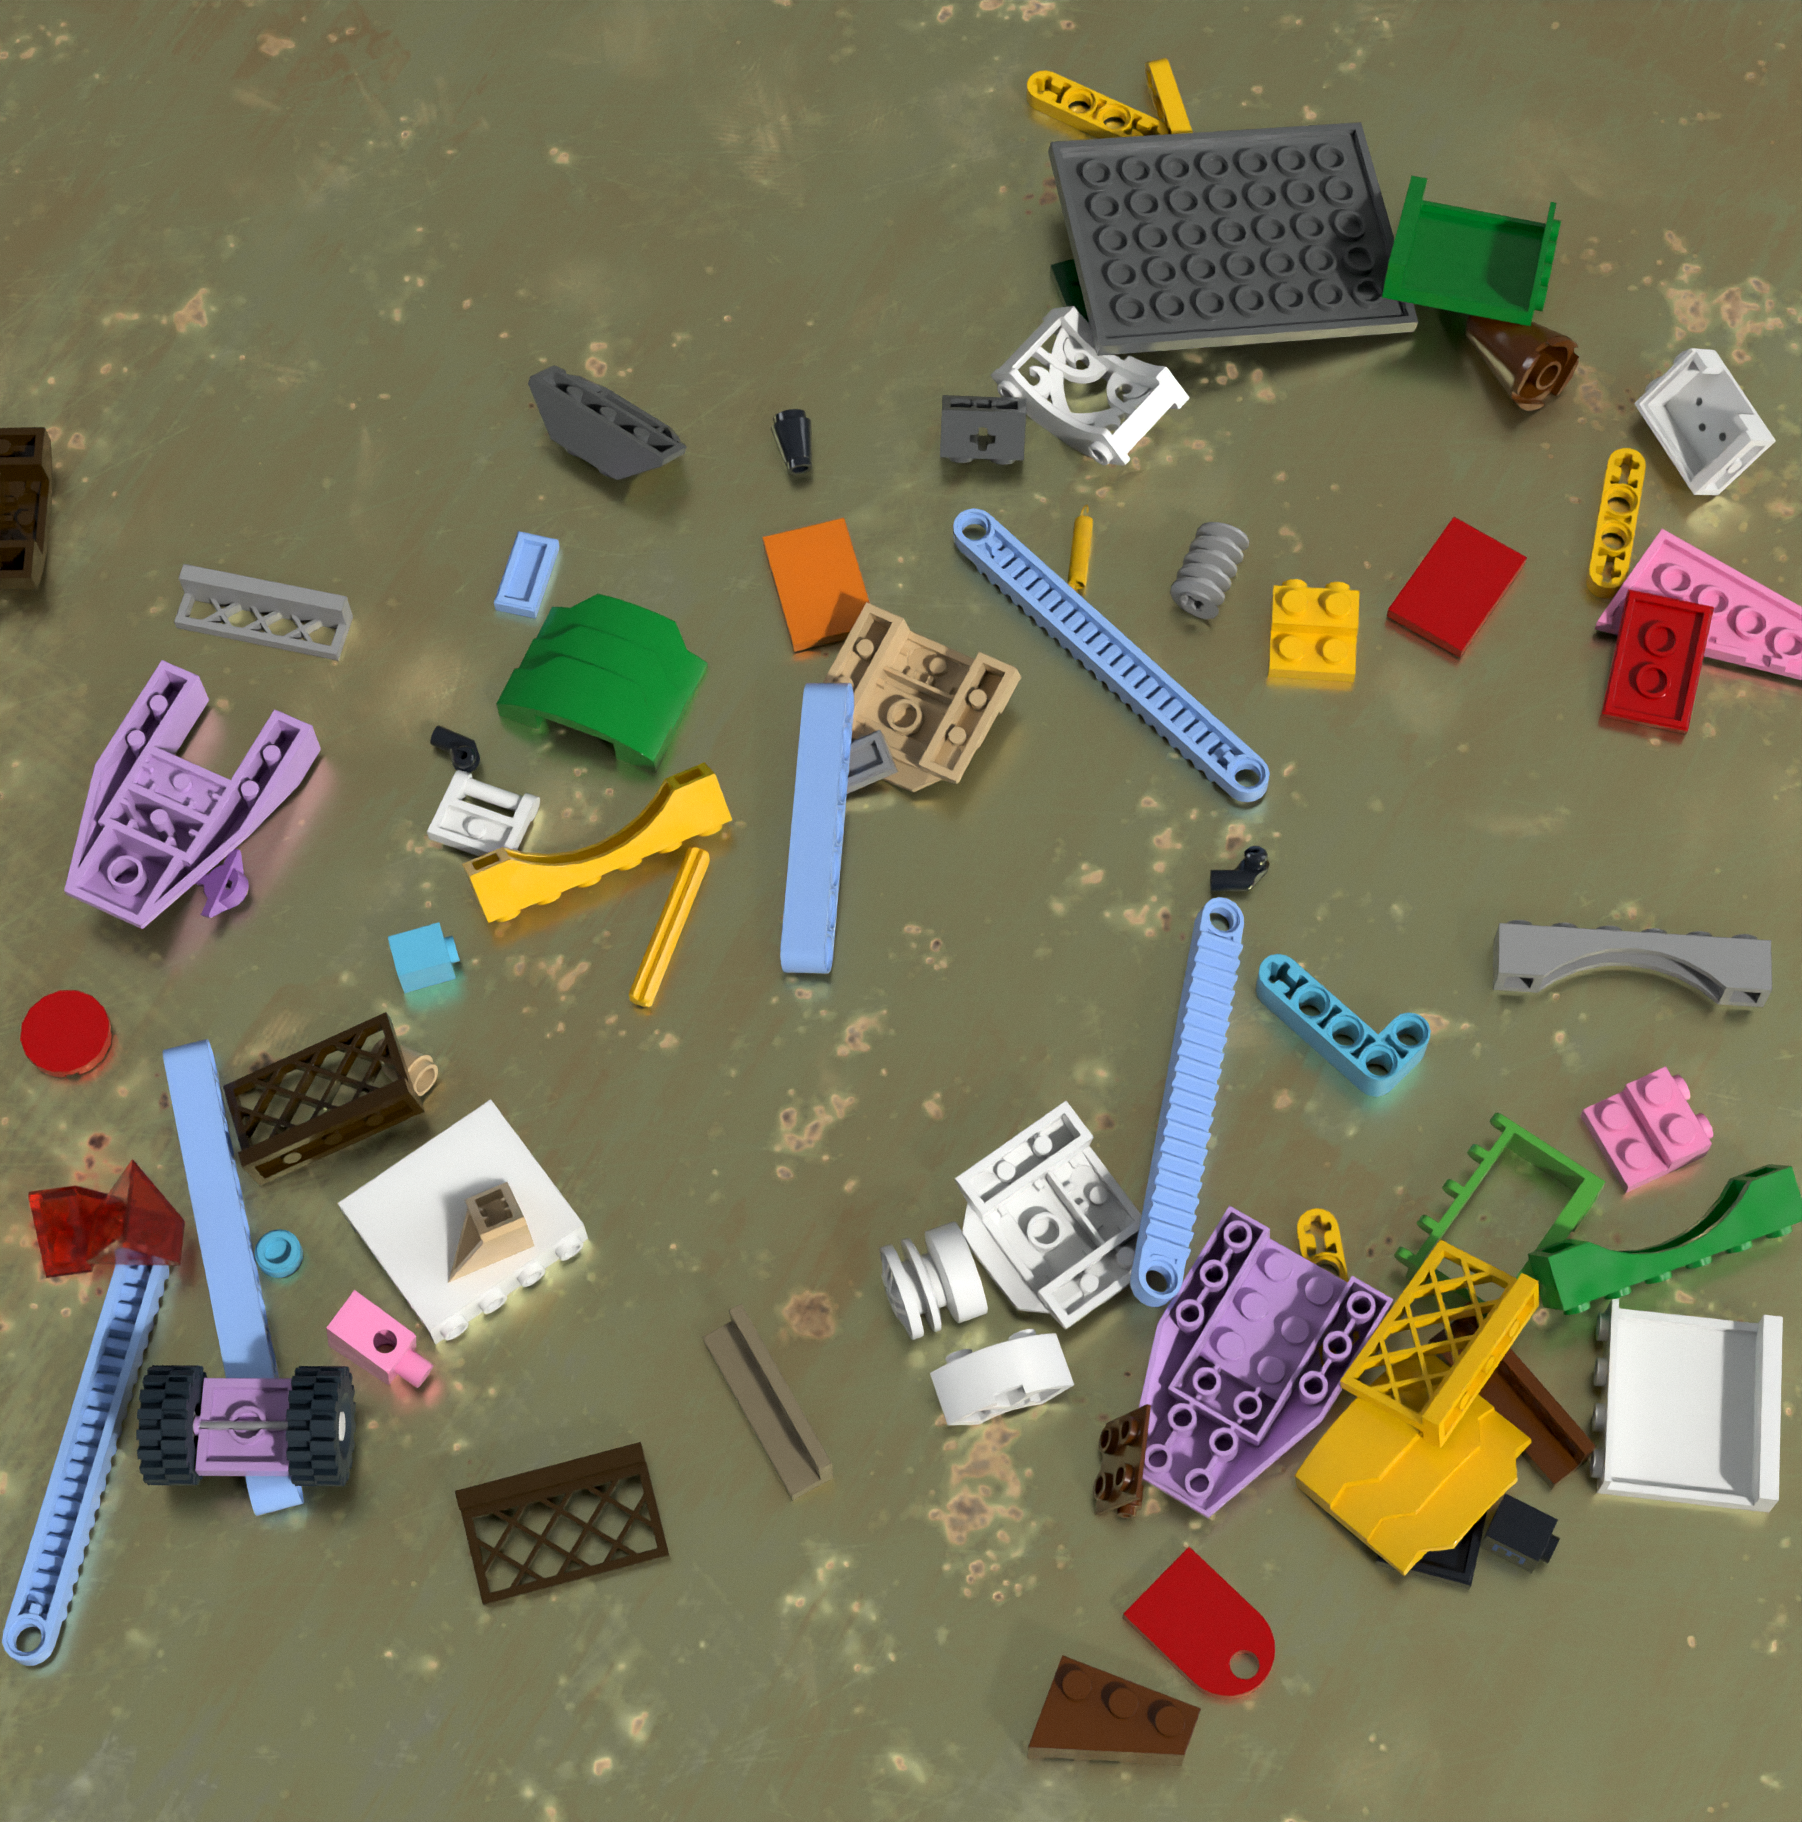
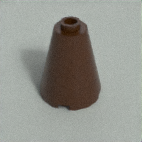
[1465,315,1579,411]

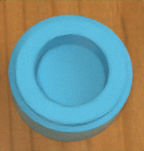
[255,1229,303,1278]

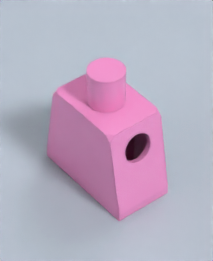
[326,1290,434,1388]

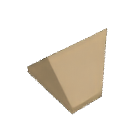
[448,1182,535,1283]

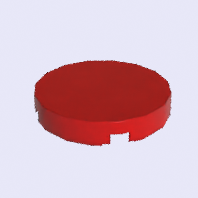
[20,990,112,1078]

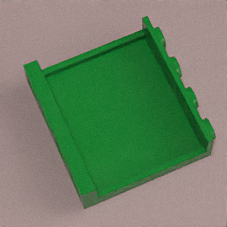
[1382,175,1561,326]

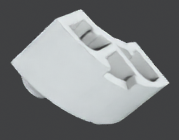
[930,1329,1074,1426]

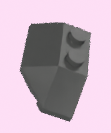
[528,365,687,480]

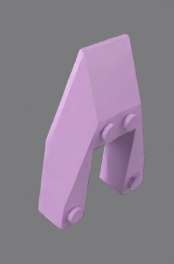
[64,660,321,929]

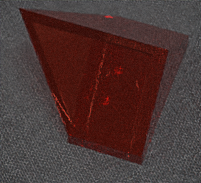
[86,1159,185,1266]
[28,1185,135,1278]

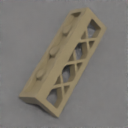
[702,1304,834,1501]

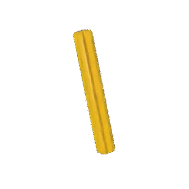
[629,847,710,1007]

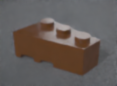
[1027,1655,1201,1766]

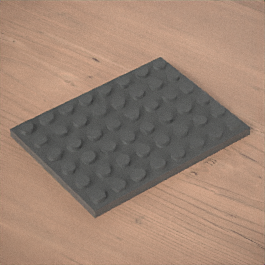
[1048,122,1418,356]

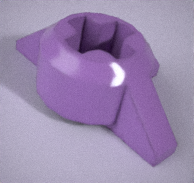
[195,849,249,918]

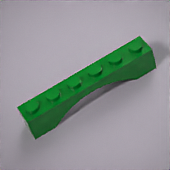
[1528,1164,1802,1315]

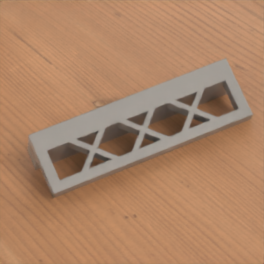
[174,564,353,661]

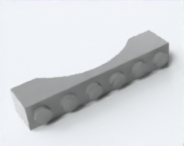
[1493,920,1772,1007]

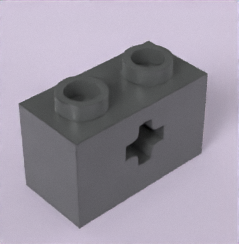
[940,395,1026,465]

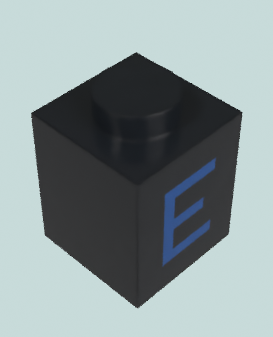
[1480,1493,1560,1573]

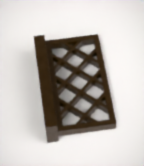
[223,1012,425,1186]
[455,1442,670,1605]

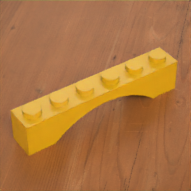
[462,762,732,923]

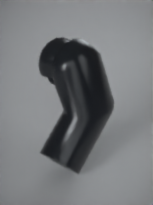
[430,725,480,773]

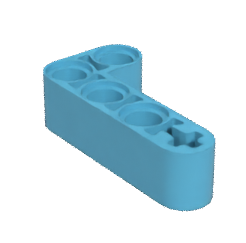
[1255,954,1431,1097]

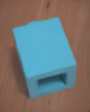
[388,922,460,993]

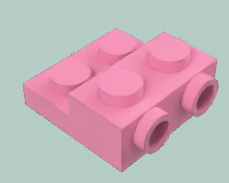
[1580,1066,1713,1193]

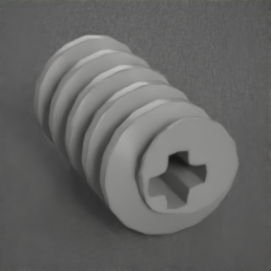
[1170,522,1249,619]

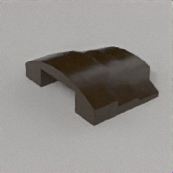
[0,427,52,590]

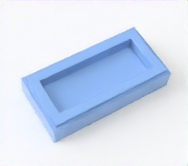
[494,531,560,619]

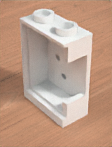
[1634,348,1776,495]

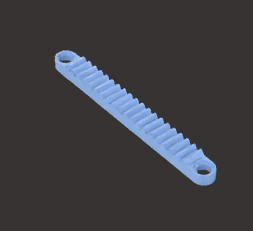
[953,508,1270,802]
[1130,897,1244,1307]
[2,1210,177,1666]

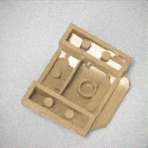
[823,602,1021,792]

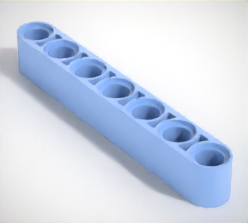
[780,683,854,974]

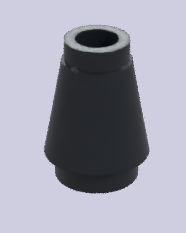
[771,409,812,475]

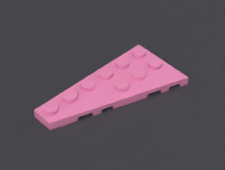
[1595,529,1802,680]

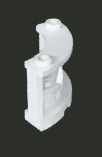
[991,306,1190,466]

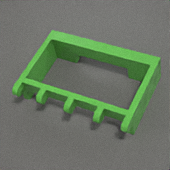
[1394,1113,1605,1318]

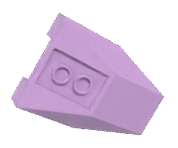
[1139,1205,1393,1518]

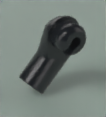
[1210,846,1270,891]

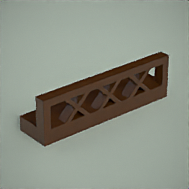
[1428,1301,1596,1490]

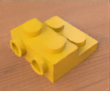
[1268,579,1360,682]

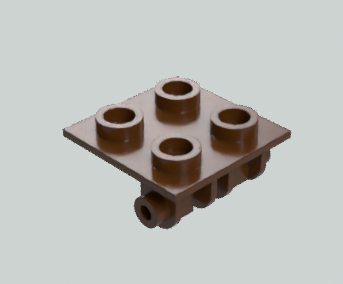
[1093,1404,1151,1519]

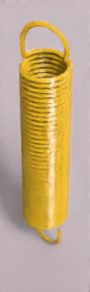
[1067,504,1093,592]

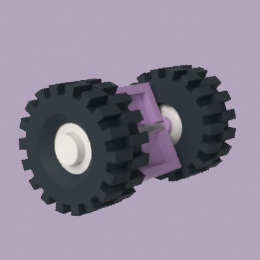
[136,1365,356,1486]

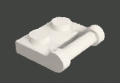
[427,770,540,856]

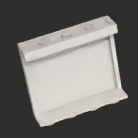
[338,1099,588,1345]
[1590,1299,1783,1513]

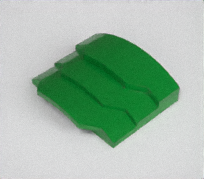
[496,594,708,773]

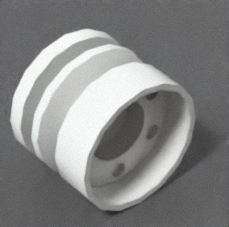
[879,1221,988,1340]

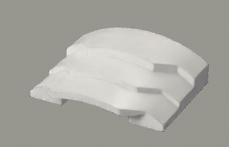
[954,1101,1151,1330]

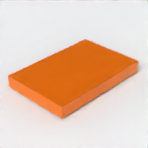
[762,518,870,652]

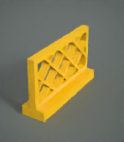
[1340,1239,1539,1449]

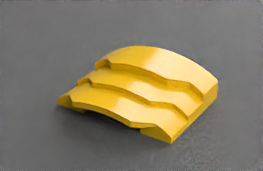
[1295,1345,1531,1576]

